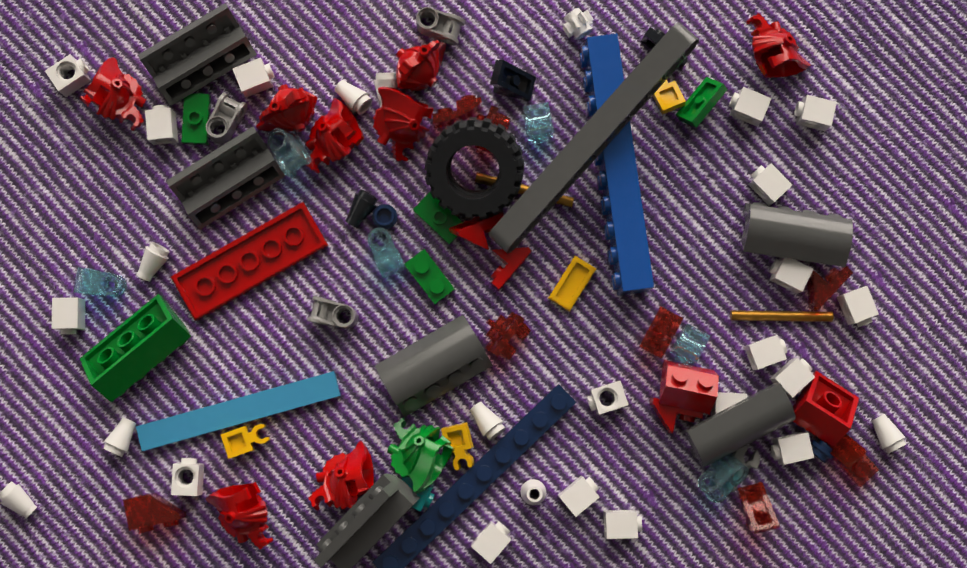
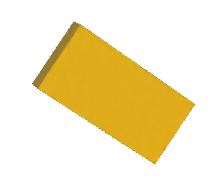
[548,256,596,312]

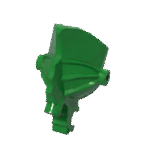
[387,418,454,494]

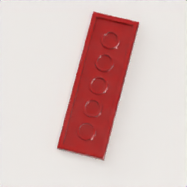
[171,202,329,321]

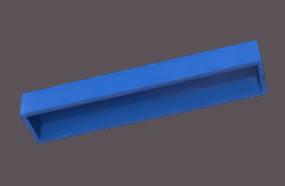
[579,33,654,296]

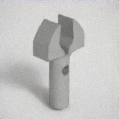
[726,445,760,492]

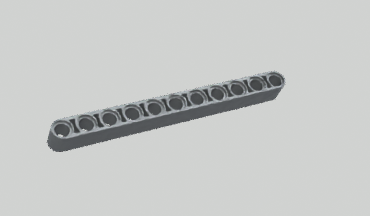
[489,22,699,254]

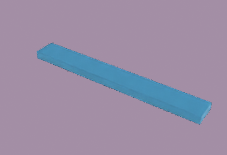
[136,371,341,451]

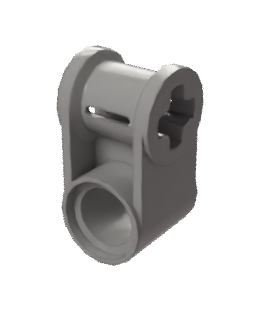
[416,7,466,46]
[206,93,248,144]
[307,296,358,329]

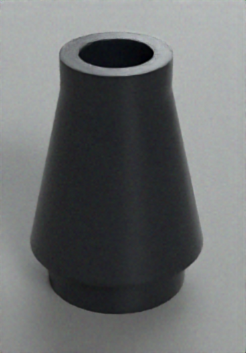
[345,189,378,228]

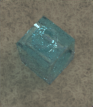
[523,102,554,143]
[670,324,710,366]

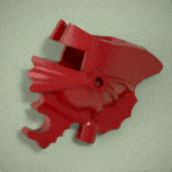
[746,13,811,78]
[396,40,446,91]
[80,57,147,131]
[256,84,318,132]
[373,87,434,162]
[305,98,365,174]
[308,441,374,511]
[206,482,273,549]

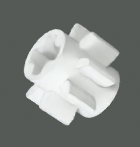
[563,8,594,40]

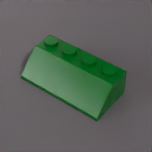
[79,293,191,402]

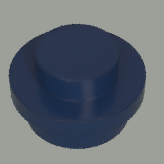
[372,204,398,230]
[811,440,834,463]

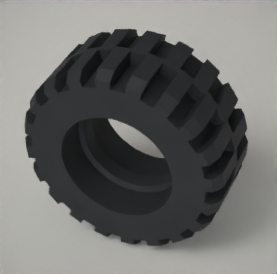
[424,117,524,220]

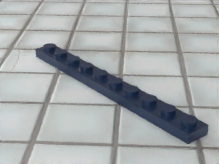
[372,384,576,568]

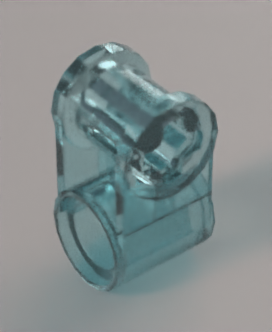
[267,128,312,178]
[368,228,406,279]
[73,267,127,297]
[698,454,749,503]

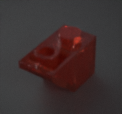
[123,492,186,534]

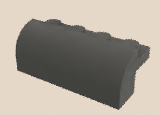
[138,3,257,106]
[166,126,286,230]
[741,202,853,267]
[375,315,493,417]
[684,383,796,468]
[314,473,420,568]

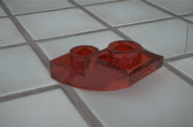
[432,95,482,129]

